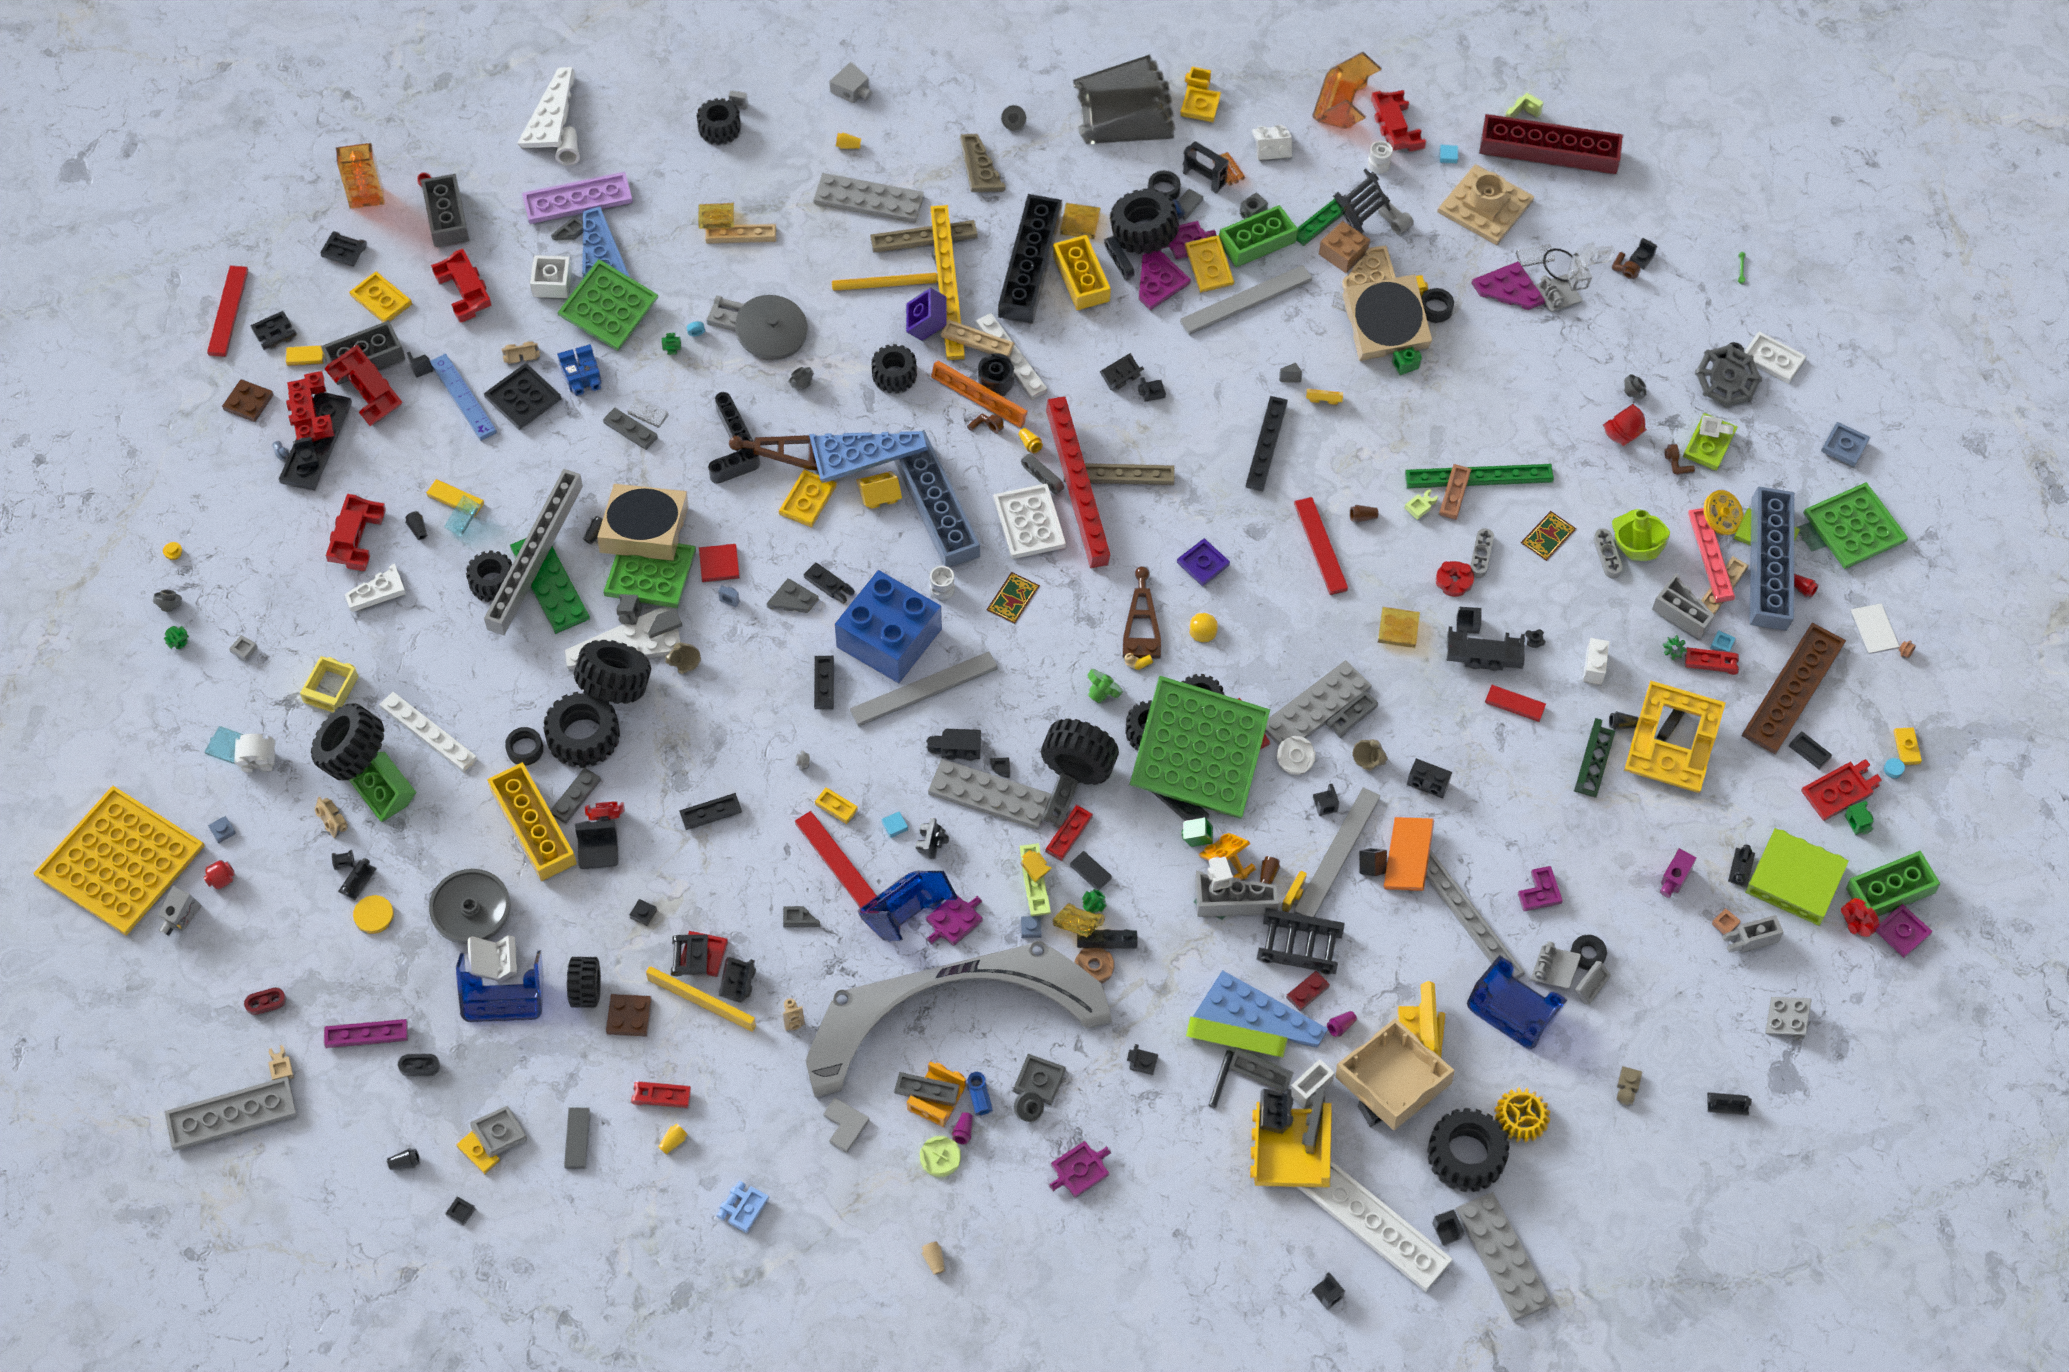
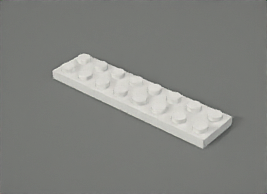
[1297,1161,1452,1292]

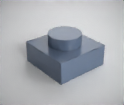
[718,585,740,607]
[208,816,236,843]
[1021,916,1041,938]

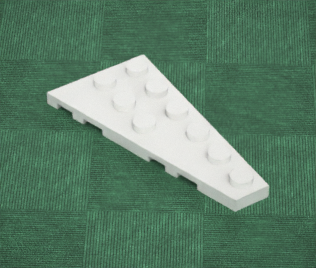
[517,67,575,148]
[565,606,680,670]

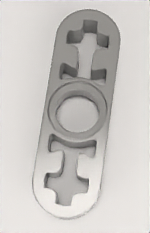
[1470,528,1494,578]
[1593,528,1622,579]

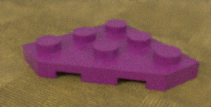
[1139,250,1191,310]
[1471,261,1545,310]

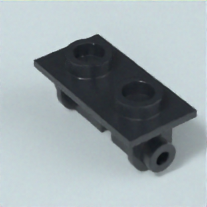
[1728,844,1755,887]
[338,858,377,900]
[1707,1092,1752,1115]

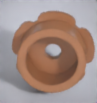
[1899,640,1916,658]

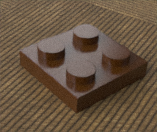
[222,379,274,422]
[606,994,652,1037]

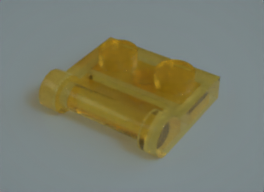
[1053,903,1105,937]

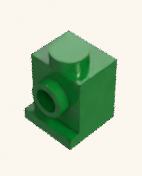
[1392,347,1422,375]
[1844,801,1874,835]

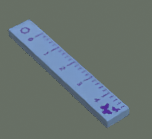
[430,353,497,441]

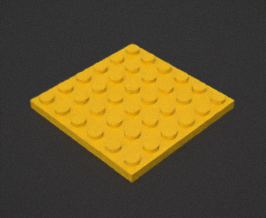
[33,785,205,936]

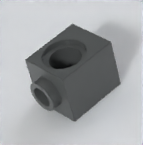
[1240,192,1268,219]

